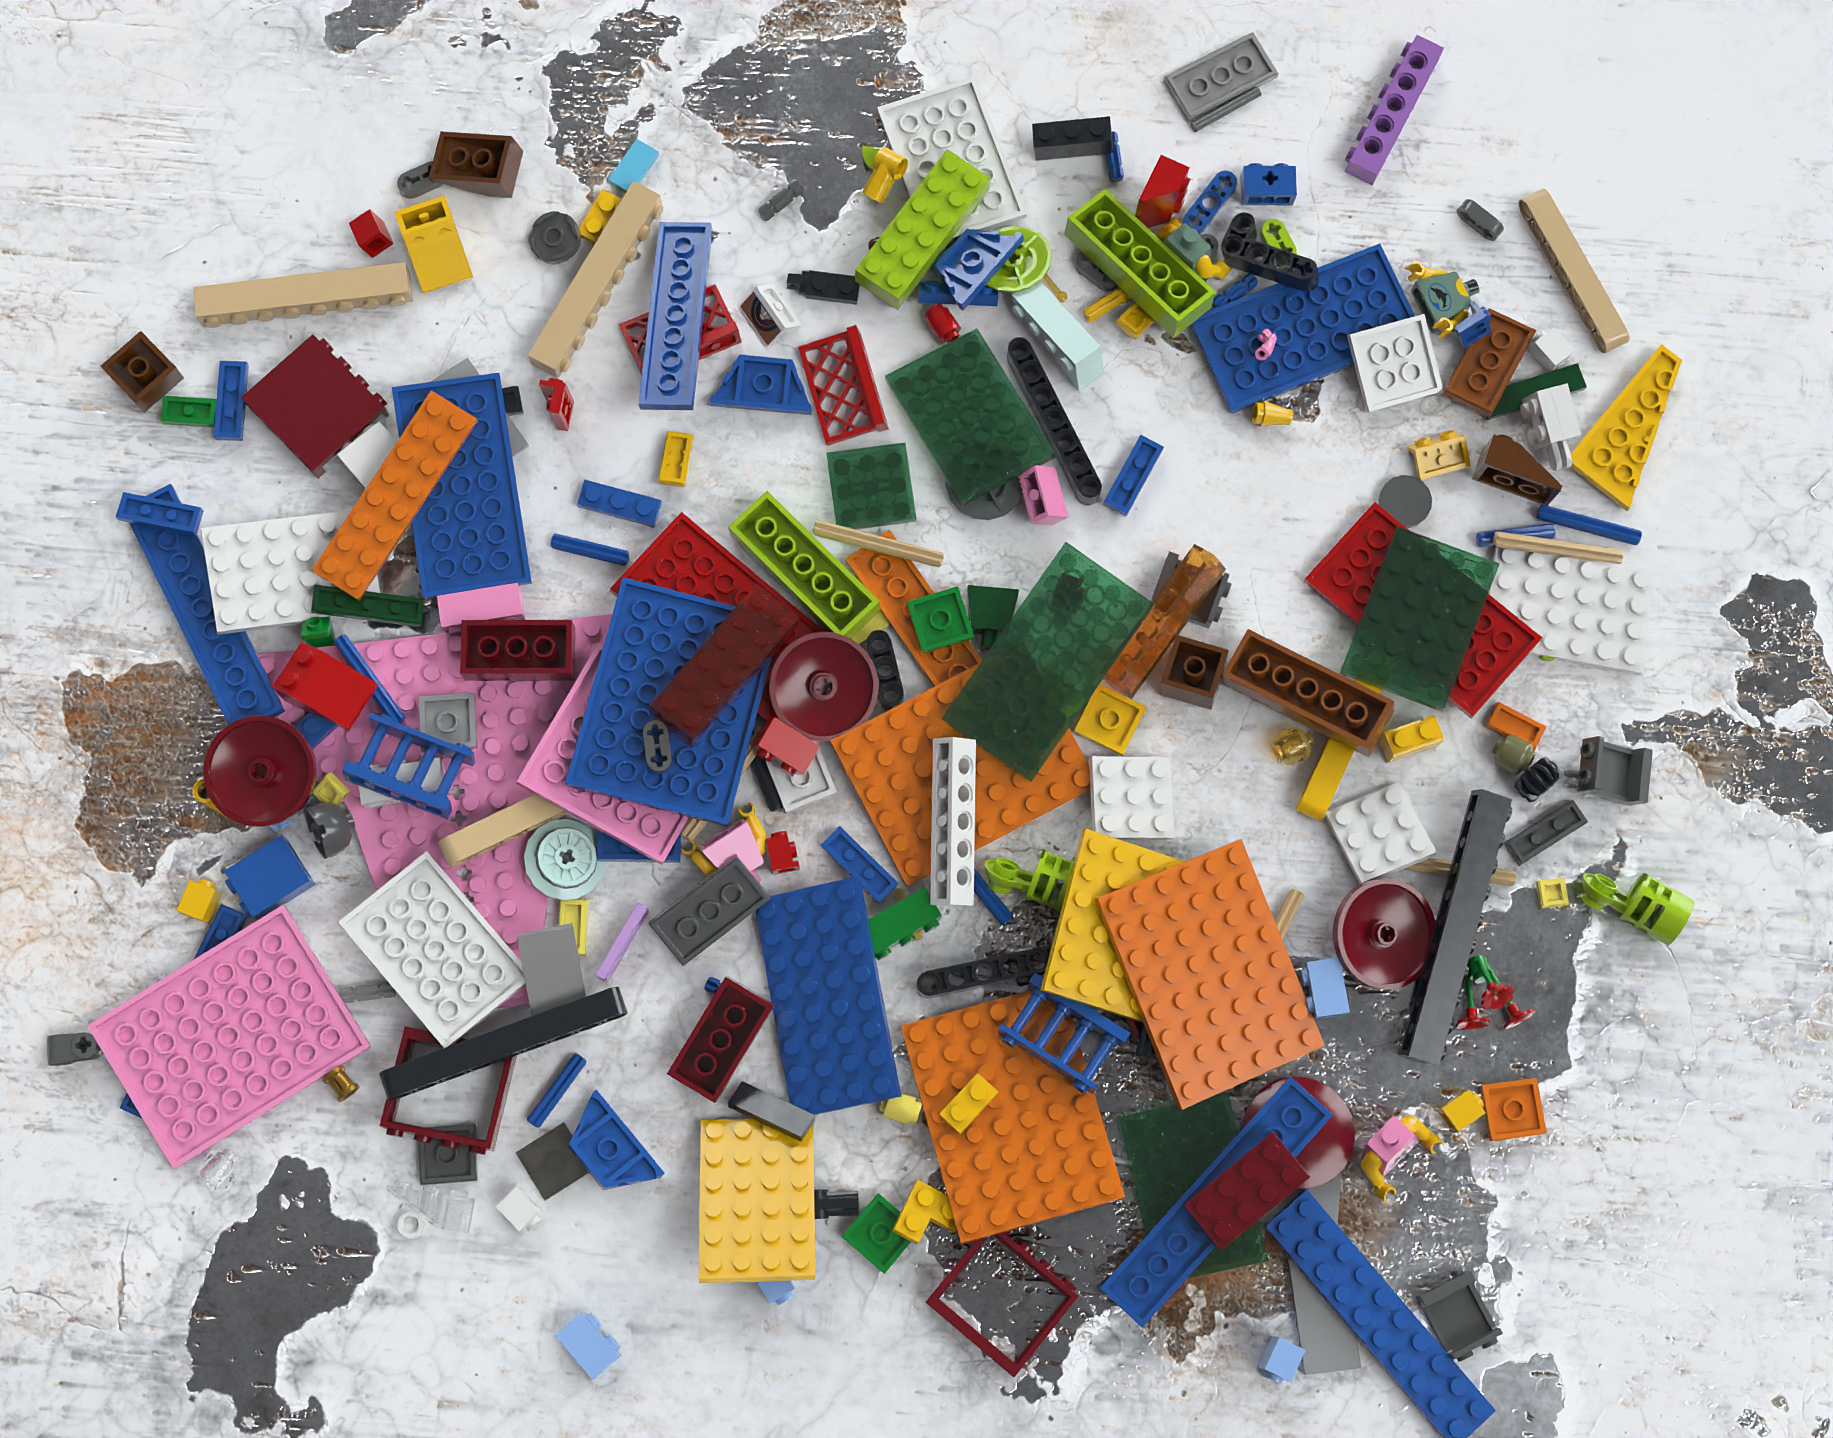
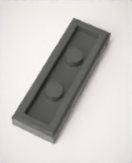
[1504,800,1588,866]

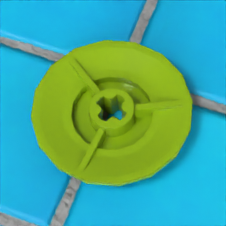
[986,226,1052,292]

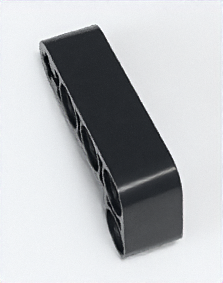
[1221,212,1319,292]

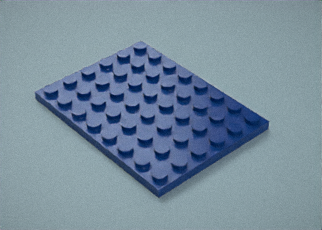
[565,577,782,827]

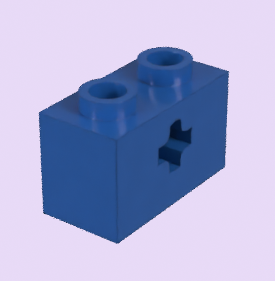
[1240,163,1297,206]

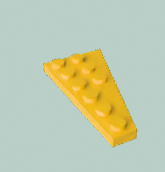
[1571,344,1682,511]

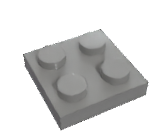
[419,693,478,752]

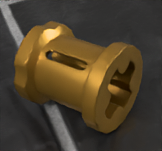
[322,1065,360,1102]

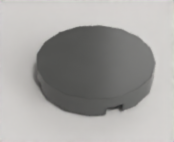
[529,211,581,264]
[1378,475,1432,528]

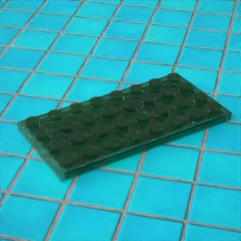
[941,542,1155,782]

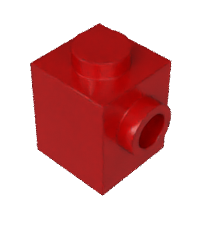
[349,209,394,258]

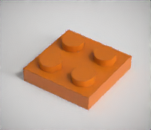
[1480,1078,1547,1142]

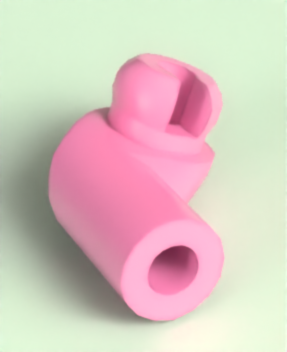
[1255,329,1277,361]

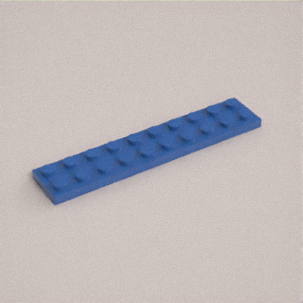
[129,484,286,725]
[1100,1076,1333,1328]
[1264,1189,1496,1438]

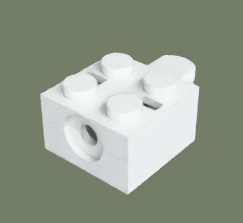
[1520,383,1582,471]

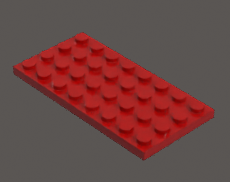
[1304,502,1543,719]
[610,512,824,722]

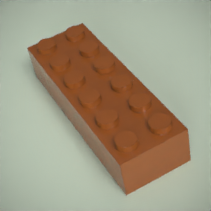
[1222,629,1395,758]

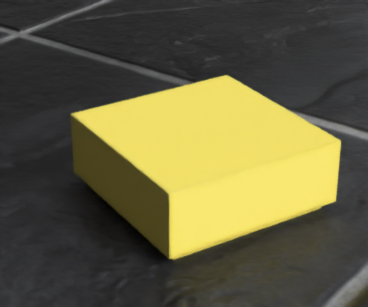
[312,772,351,806]
[1535,878,1569,909]

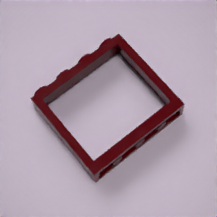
[379,1026,517,1155]
[925,1231,1079,1377]

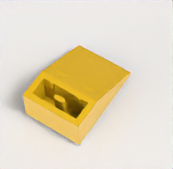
[394,195,473,294]

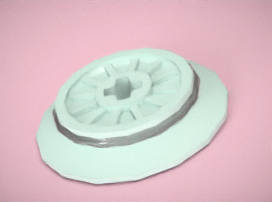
[524,819,606,900]

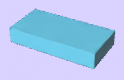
[608,139,659,193]

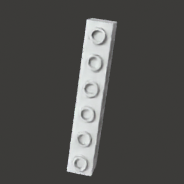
[930,737,976,906]

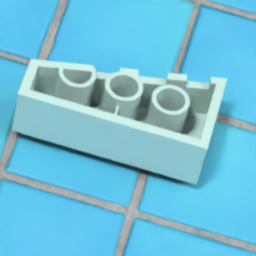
[1012,281,1104,391]

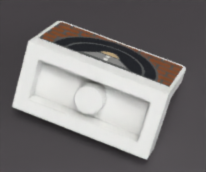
[740,283,801,346]

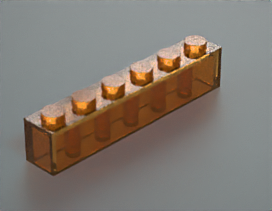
[1099,544,1226,700]

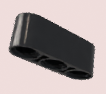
[867,630,904,710]

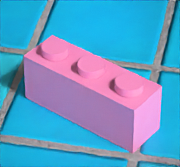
[437,583,526,635]

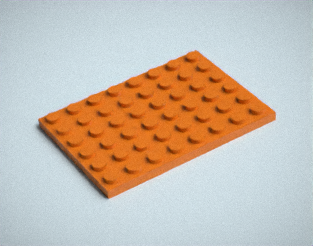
[830,641,1090,887]
[1094,839,1325,1110]
[901,990,1125,1244]

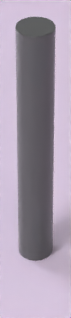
[1191,87,1261,132]

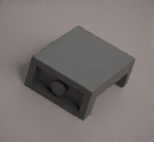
[1148,551,1232,629]
[1577,736,1653,806]
[1415,1271,1503,1362]

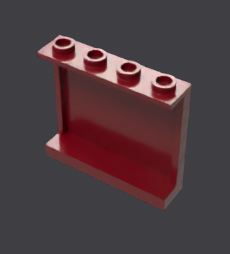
[241,334,389,479]

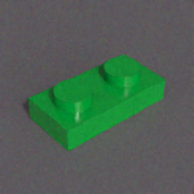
[160,396,217,427]

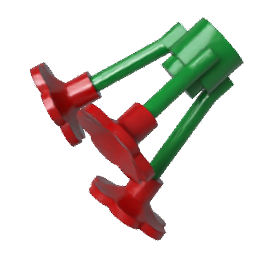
[1455,955,1535,1030]

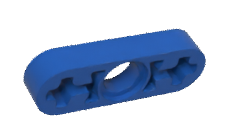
[1182,171,1237,235]

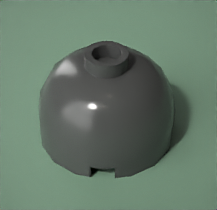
[304,802,355,859]

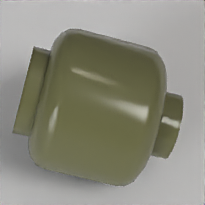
[1492,734,1536,775]

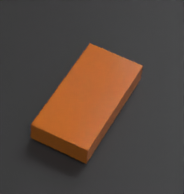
[1484,702,1547,752]

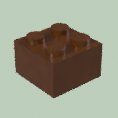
[100,331,184,413]
[1159,635,1229,710]

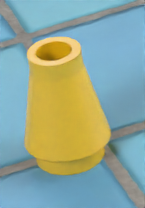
[1252,400,1293,427]

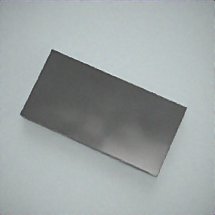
[649,854,771,966]

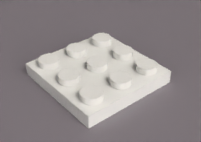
[1347,314,1443,412]
[1089,756,1175,840]
[1325,782,1437,884]

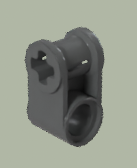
[46,1032,103,1066]

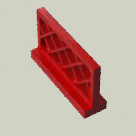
[619,284,742,376]
[798,325,889,446]

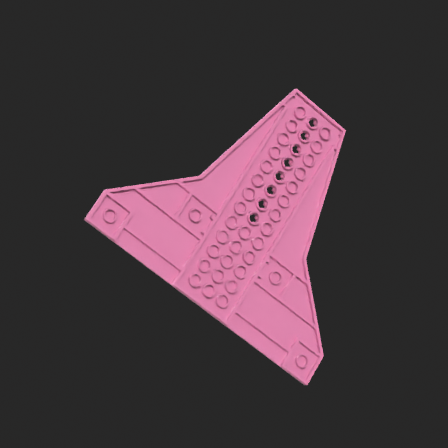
[257,614,612,1009]

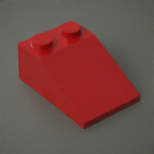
[272,642,379,731]

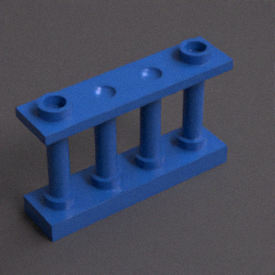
[342,713,475,820]
[998,973,1130,1094]

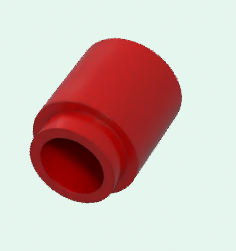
[924,303,961,344]

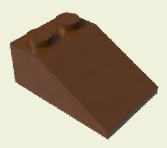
[428,131,523,198]
[1472,434,1562,506]

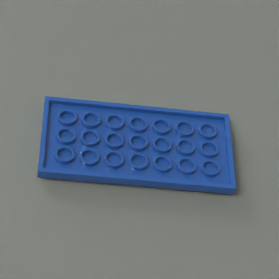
[1190,243,1415,414]
[392,373,532,600]
[755,876,902,1115]

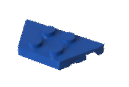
[935,229,1024,311]
[710,355,812,415]
[568,1090,665,1190]

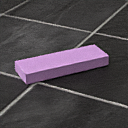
[596,902,649,982]

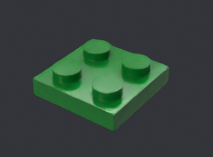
[906,586,975,655]
[841,1193,911,1274]

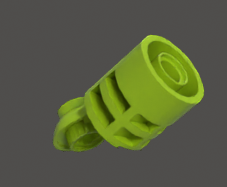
[984,850,1074,912]
[1581,873,1695,946]

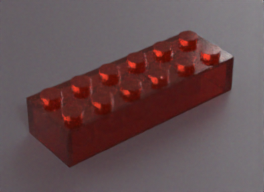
[650,583,800,748]

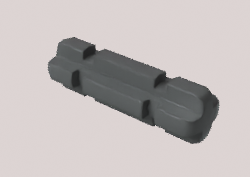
[758,180,804,221]

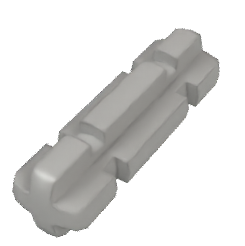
[340,982,396,1003]

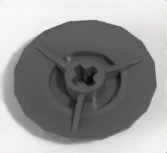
[945,444,1023,520]

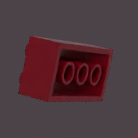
[460,620,576,681]
[667,976,775,1103]
[1184,1132,1310,1251]

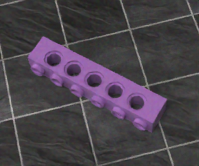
[1344,35,1444,186]

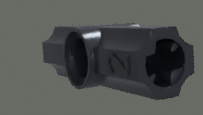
[814,1190,859,1219]

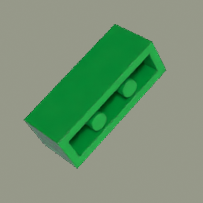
[868,887,942,961]

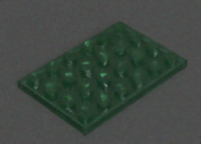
[885,328,1055,506]
[1340,526,1500,712]
[1119,1092,1268,1278]

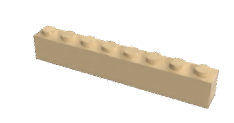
[528,181,664,378]
[193,262,413,328]

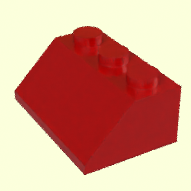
[1135,155,1191,229]

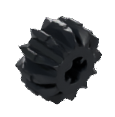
[1514,757,1562,802]

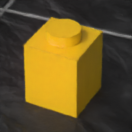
[176,878,222,924]
[1437,1090,1486,1133]

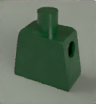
[967,585,1019,650]

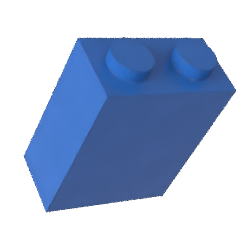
[224,835,316,920]

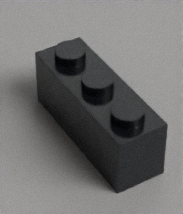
[1032,116,1113,161]

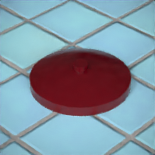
[768,631,879,742]
[203,716,317,827]
[1333,878,1435,990]
[1241,1076,1355,1190]

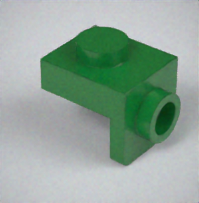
[301,616,336,648]

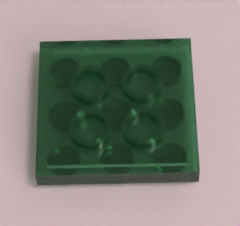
[826,442,916,529]

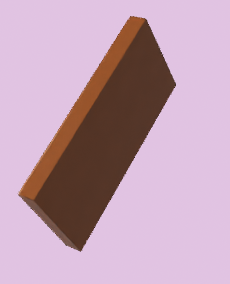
[1442,308,1537,418]

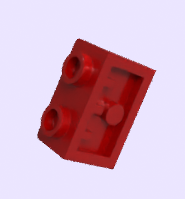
[539,378,574,431]

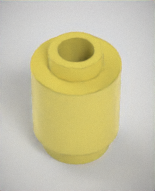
[879,1093,922,1125]

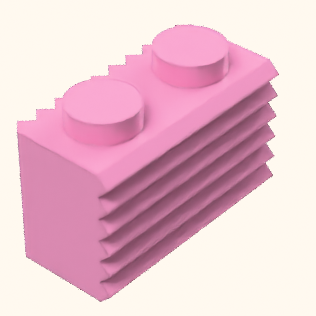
[1018,465,1069,525]

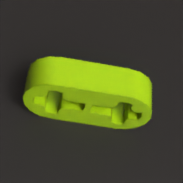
[1260,219,1297,268]

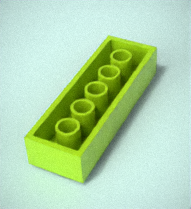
[855,149,990,310]
[1064,188,1216,338]
[728,491,881,639]

